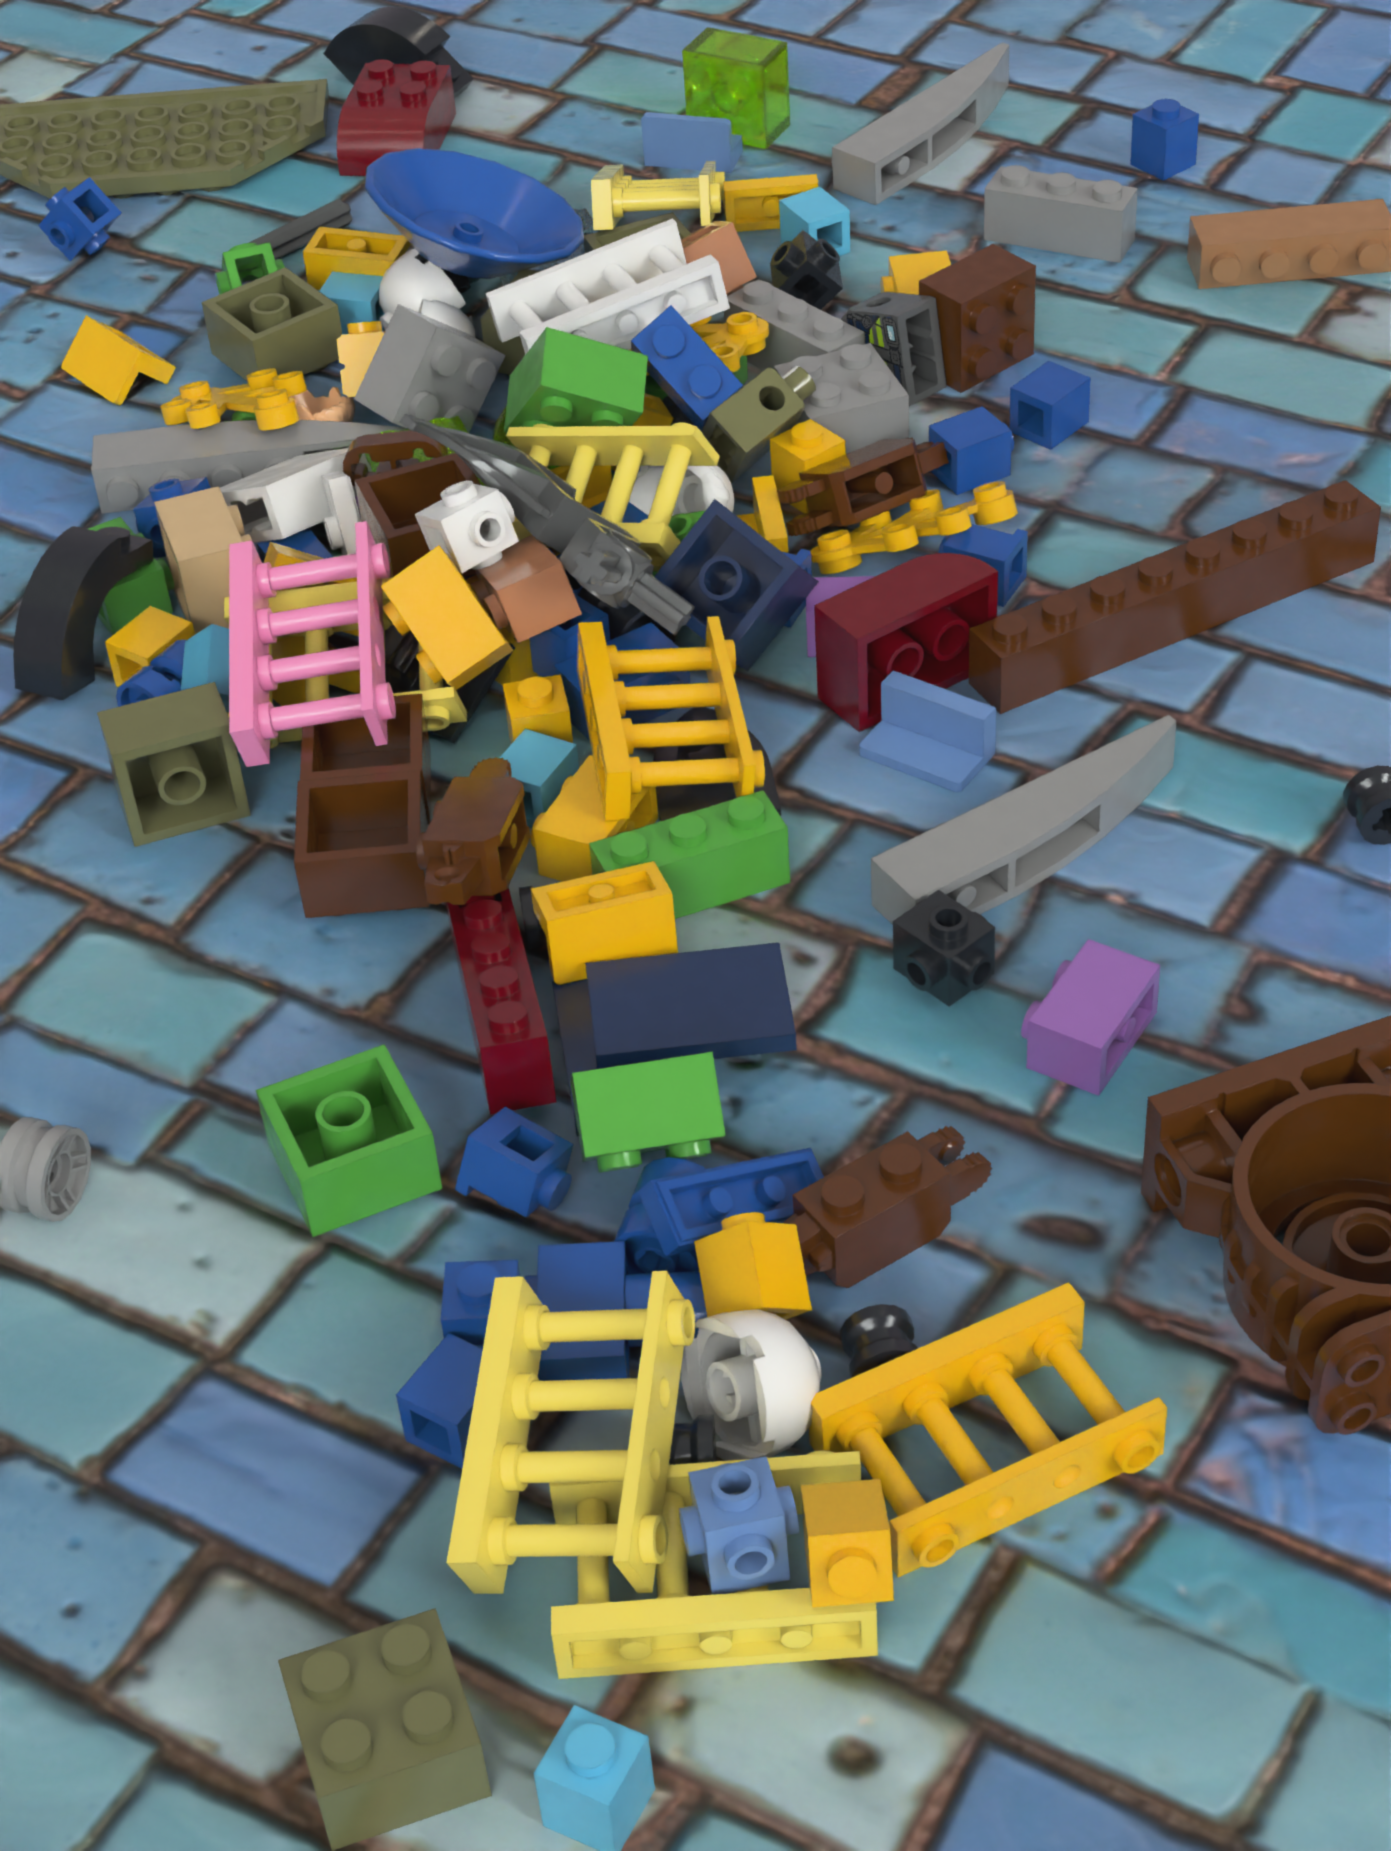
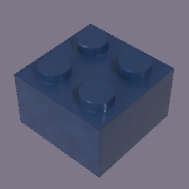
[654,499,819,671]

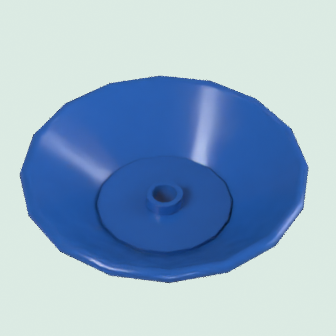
[365,148,584,279]

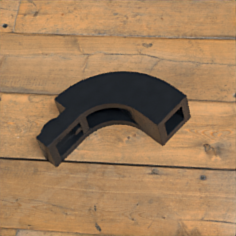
[323,7,473,98]
[13,526,153,700]

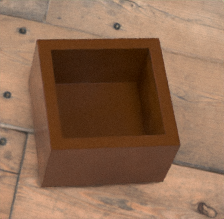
[919,244,1036,393]
[355,453,481,578]
[300,694,431,824]
[294,770,430,918]

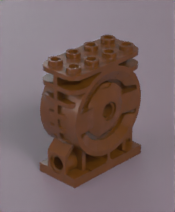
[1141,1015,1391,1435]

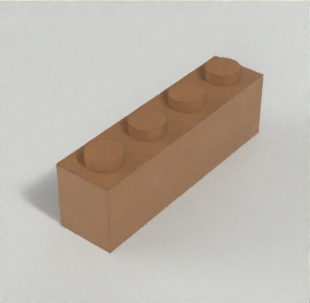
[1187,199,1391,289]

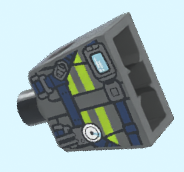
[841,292,947,406]

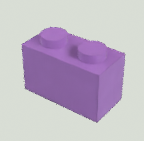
[1021,939,1160,1096]

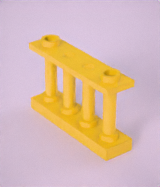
[577,616,765,821]
[809,1282,1167,1578]

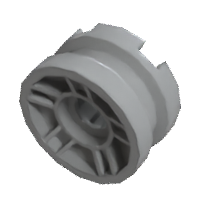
[0,1117,91,1222]

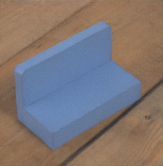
[641,112,743,173]
[859,670,996,792]

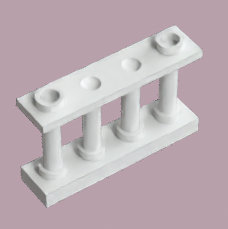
[485,218,730,355]

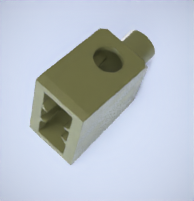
[702,366,816,484]

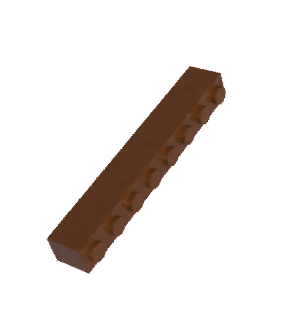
[969,480,1381,714]

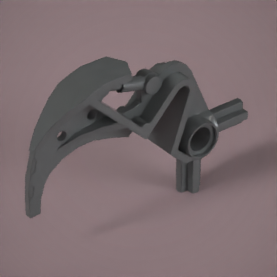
[399,414,695,635]

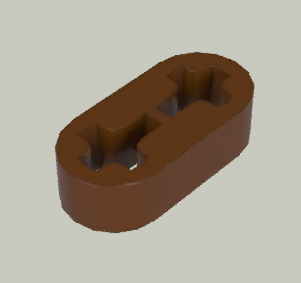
[343,430,448,487]

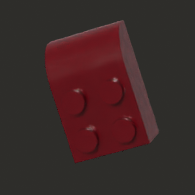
[337,59,456,176]
[814,553,998,732]

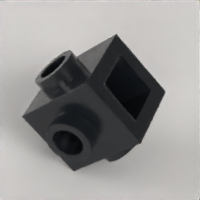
[770,230,843,310]
[893,890,995,1007]

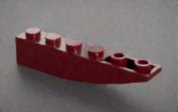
[445,887,557,1115]

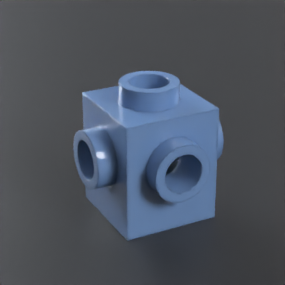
[679,1456,799,1595]

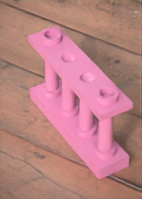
[229,521,396,767]

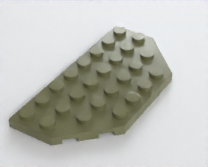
[0,79,329,199]

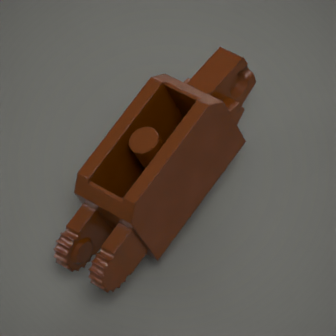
[777,437,949,536]
[416,757,531,905]
[783,1126,993,1288]

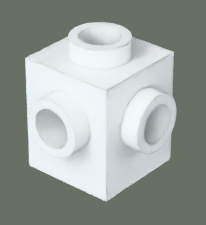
[415,481,519,573]

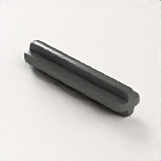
[249,199,352,260]

